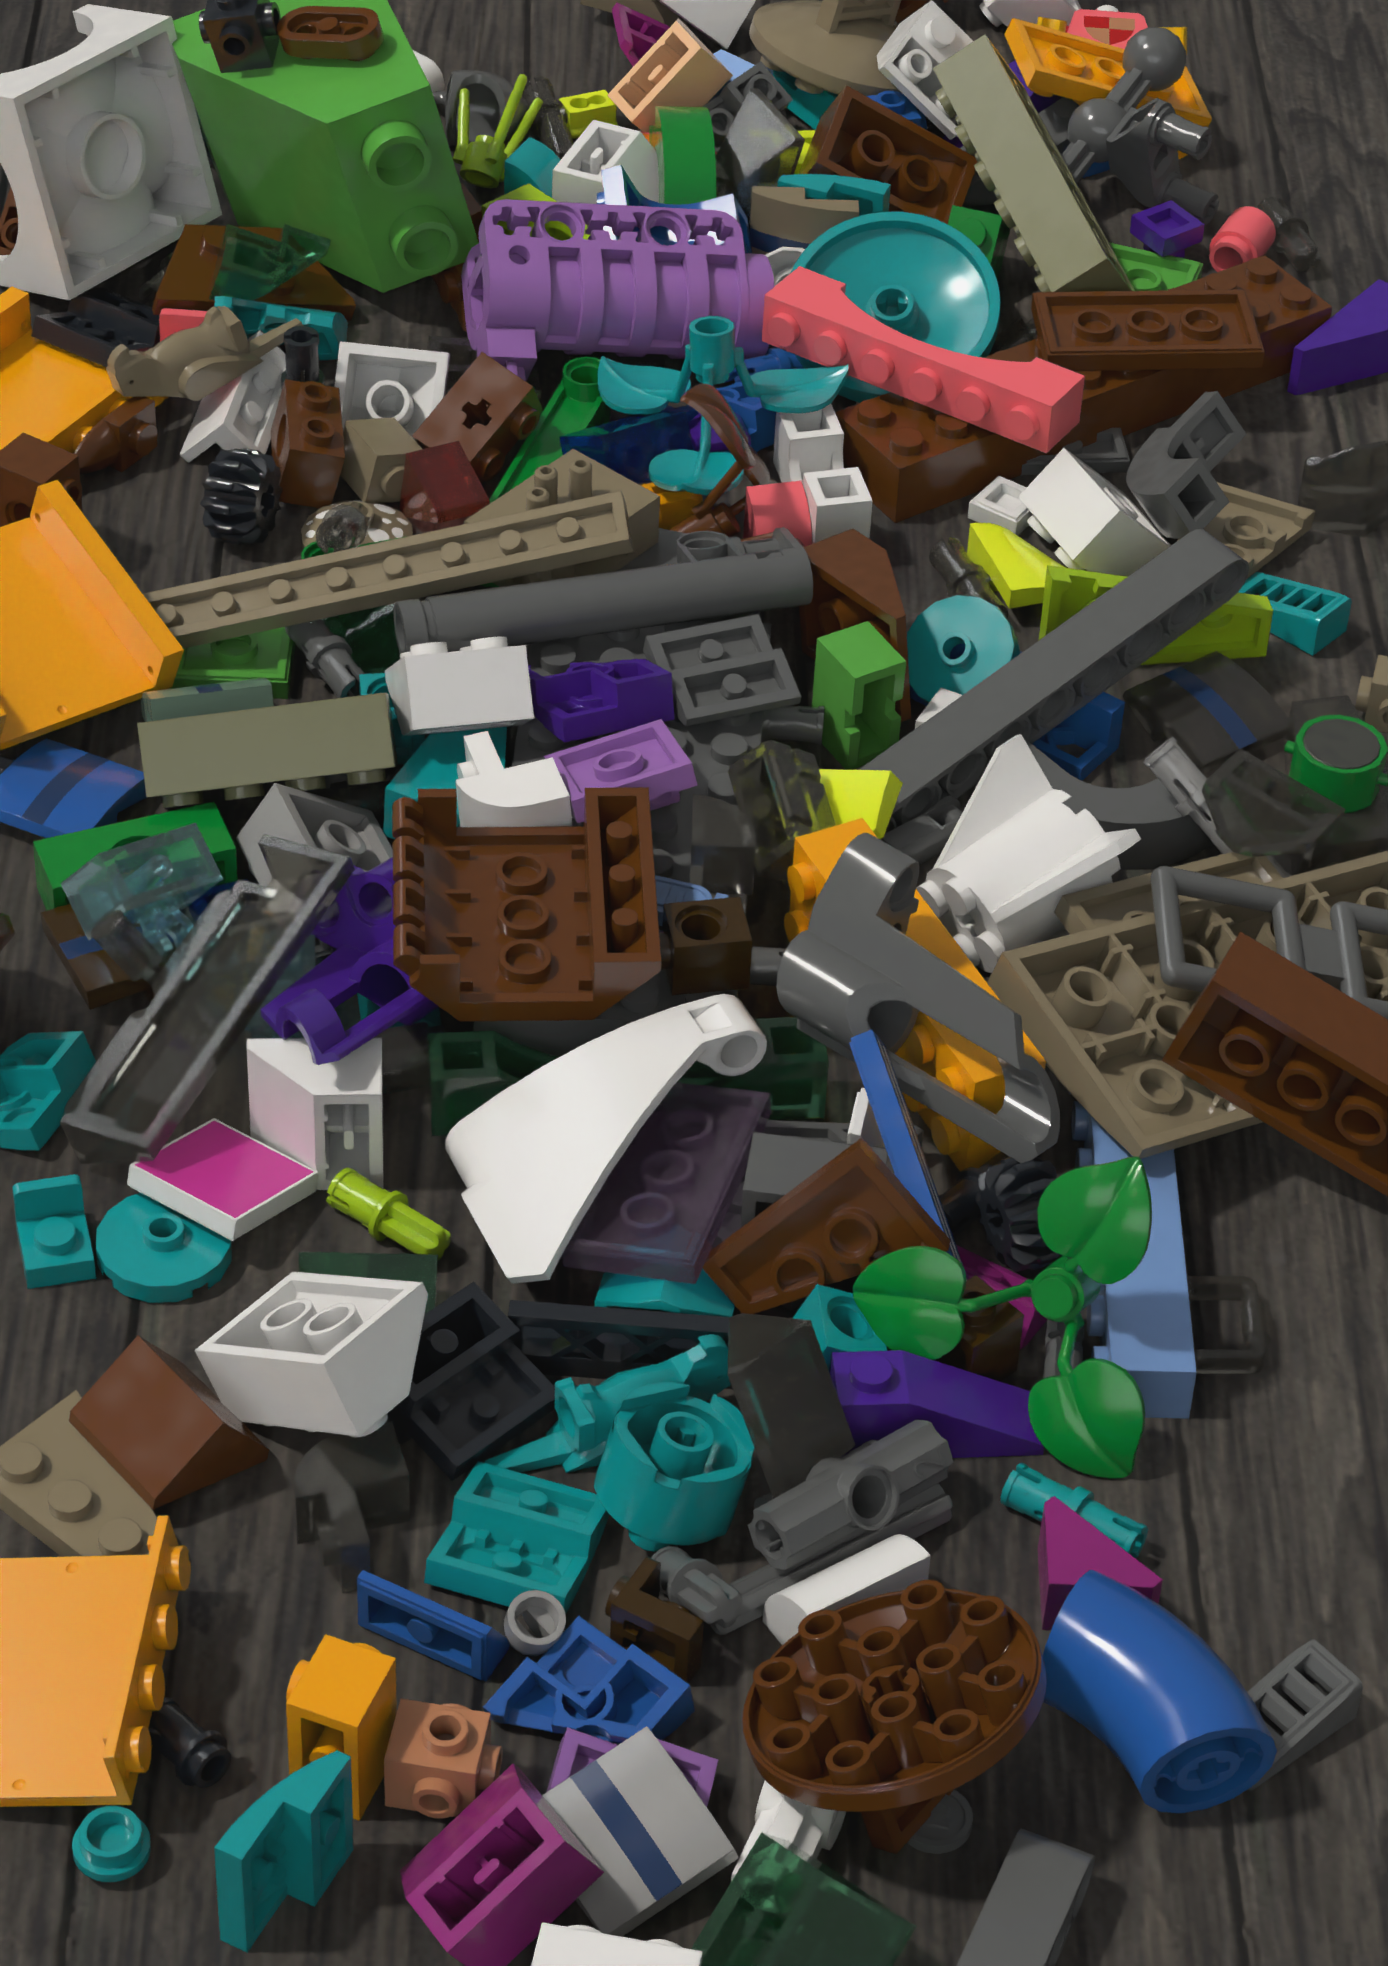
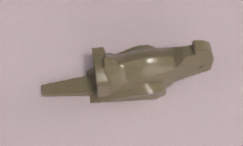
[106,306,303,401]

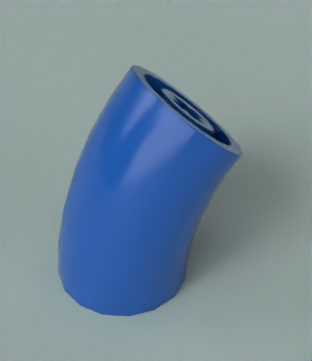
[1043,1570,1277,1813]

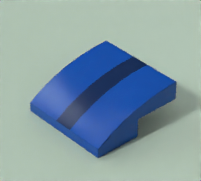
[0,738,147,838]

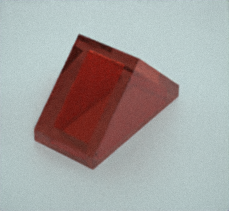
[400,441,490,524]

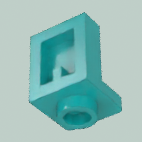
[12,1174,96,1289]

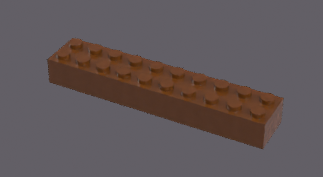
[835,255,1332,523]

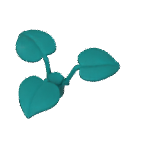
[598,316,849,495]

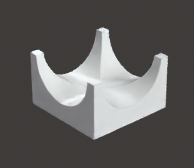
[0,4,222,300]

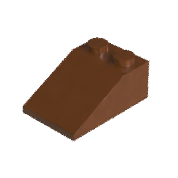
[799,85,978,224]
[799,528,911,722]

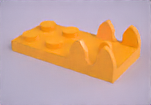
[1004,18,1212,159]

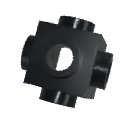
[199,0,281,73]

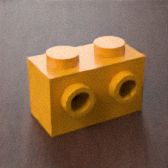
[286,1634,397,1821]

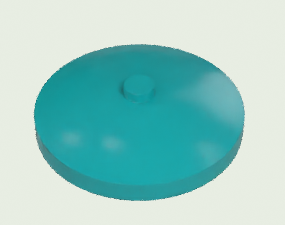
[790,211,1000,403]

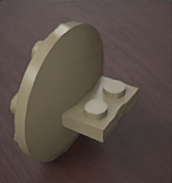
[749,0,902,96]

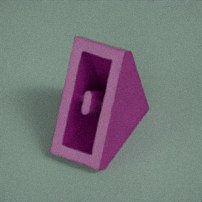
[1037,1496,1163,1630]

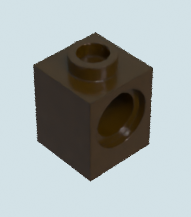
[659,897,752,996]
[934,1275,1024,1381]

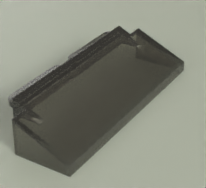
[60,834,355,1164]

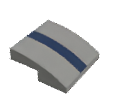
[542,1726,739,1937]

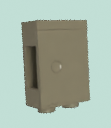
[464,449,660,587]

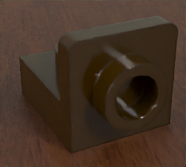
[605,1557,704,1684]

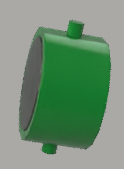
[1284,715,1388,813]

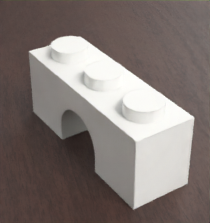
[773,404,873,544]

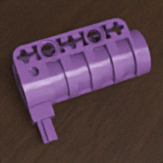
[461,199,775,381]

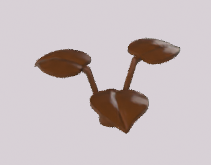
[671,384,805,547]

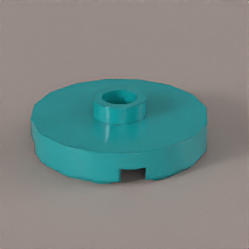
[907,595,1020,704]
[96,1193,232,1303]

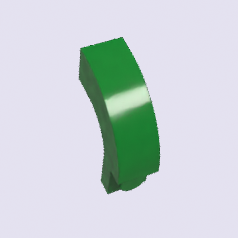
[649,106,716,205]

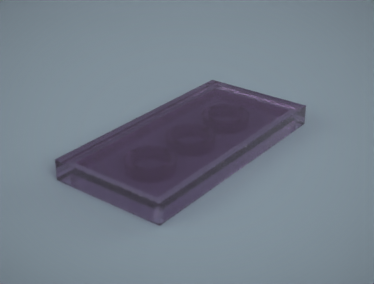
[562,1082,772,1284]

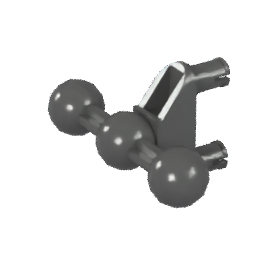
[1062,27,1219,225]

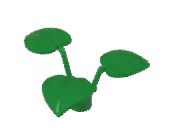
[853,1156,1152,1479]

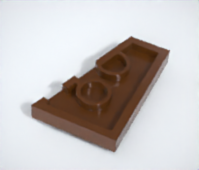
[700,1138,951,1317]

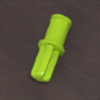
[326,1167,451,1263]

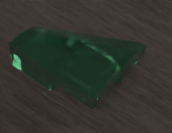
[209,224,331,300]

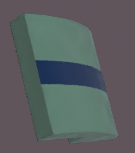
[141,678,274,722]

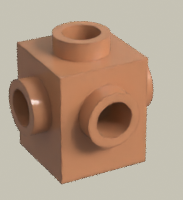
[384,1698,503,1818]

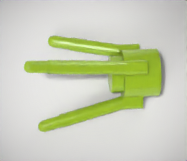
[453,74,543,188]

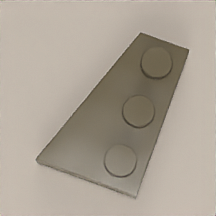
[0,1390,157,1557]

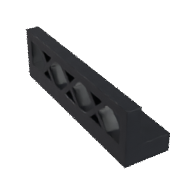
[508,1300,790,1393]

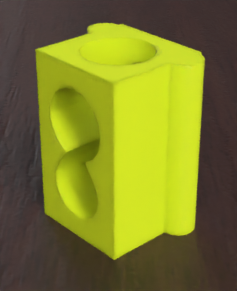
[557,90,618,139]

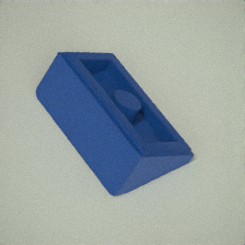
[357,1570,510,1681]

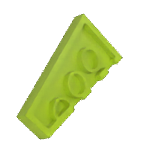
[1039,565,1273,665]

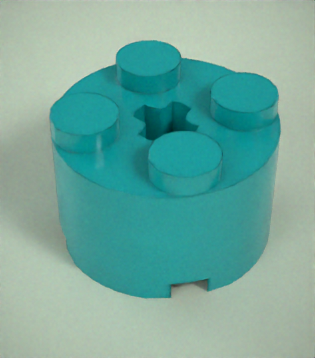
[594,1382,756,1552]

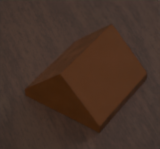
[69,1335,269,1509]

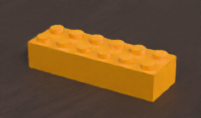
[784,818,1046,1172]

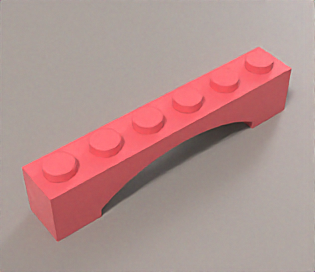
[762,266,1085,453]

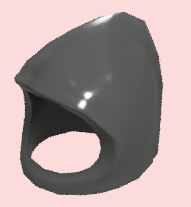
[432,69,530,147]

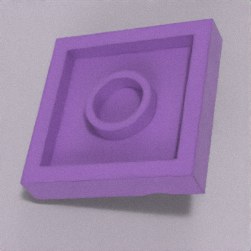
[544,719,697,823]

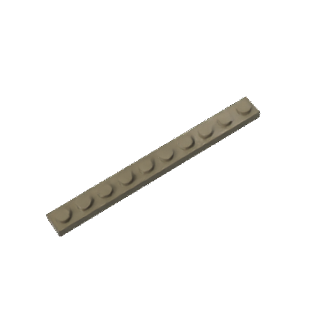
[143,490,634,648]

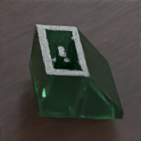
[691,1832,917,1966]

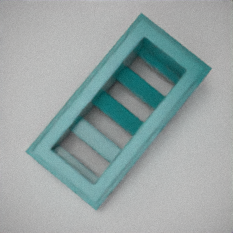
[1238,572,1352,656]

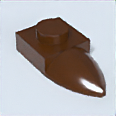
[73,396,158,474]

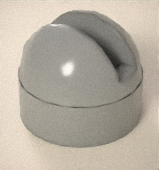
[504,1590,566,1656]

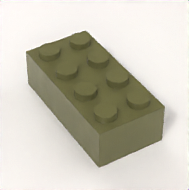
[137,693,398,808]

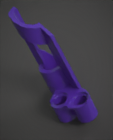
[261,857,439,1065]

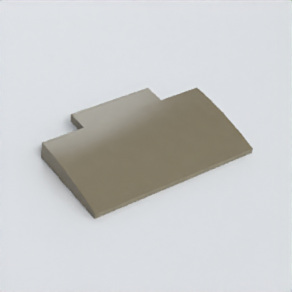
[987,845,1388,1159]

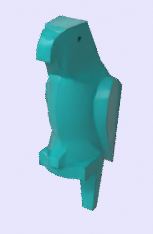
[485,1334,735,1473]

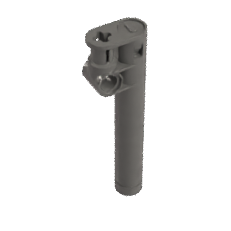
[394,527,813,654]

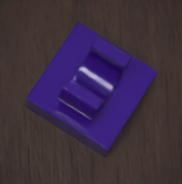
[1130,200,1205,258]

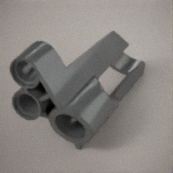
[776,833,1060,1163]

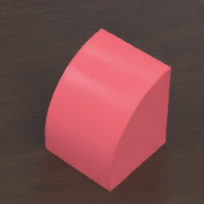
[743,480,812,547]

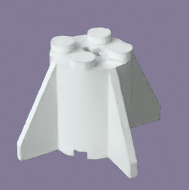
[916,734,1141,973]

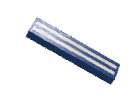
[849,1029,968,1281]

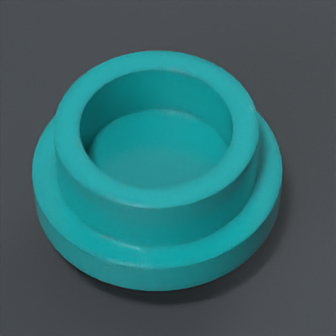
[72,1806,151,1882]

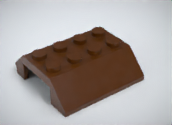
[392,787,661,1022]

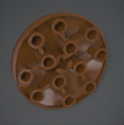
[742,1580,1047,1854]

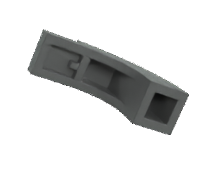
[1126,391,1247,539]
[1025,740,1213,870]

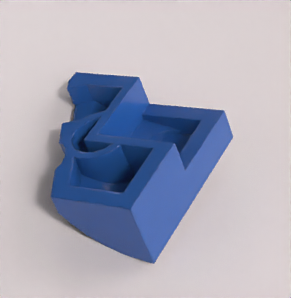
[483,1616,695,1744]

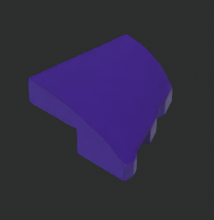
[528,659,675,742]

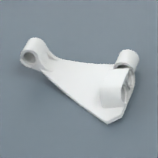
[445,994,767,1284]

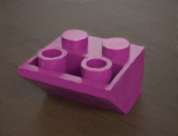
[400,1763,604,1966]

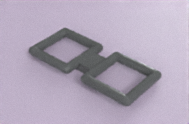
[1151,866,1388,1019]

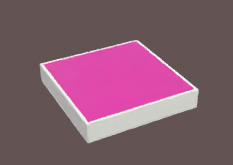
[127,1118,319,1241]

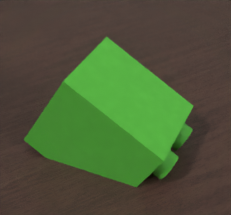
[172,0,479,293]

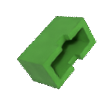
[812,621,906,770]

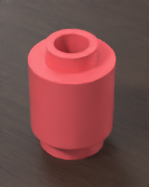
[1209,206,1276,272]

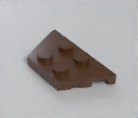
[152,224,356,321]

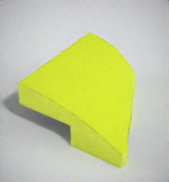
[966,523,1066,609]

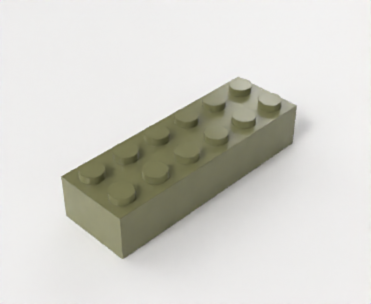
[932,34,1135,292]

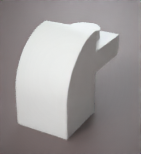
[455,731,572,827]

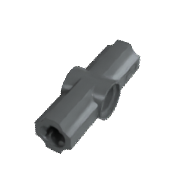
[748,1420,954,1570]

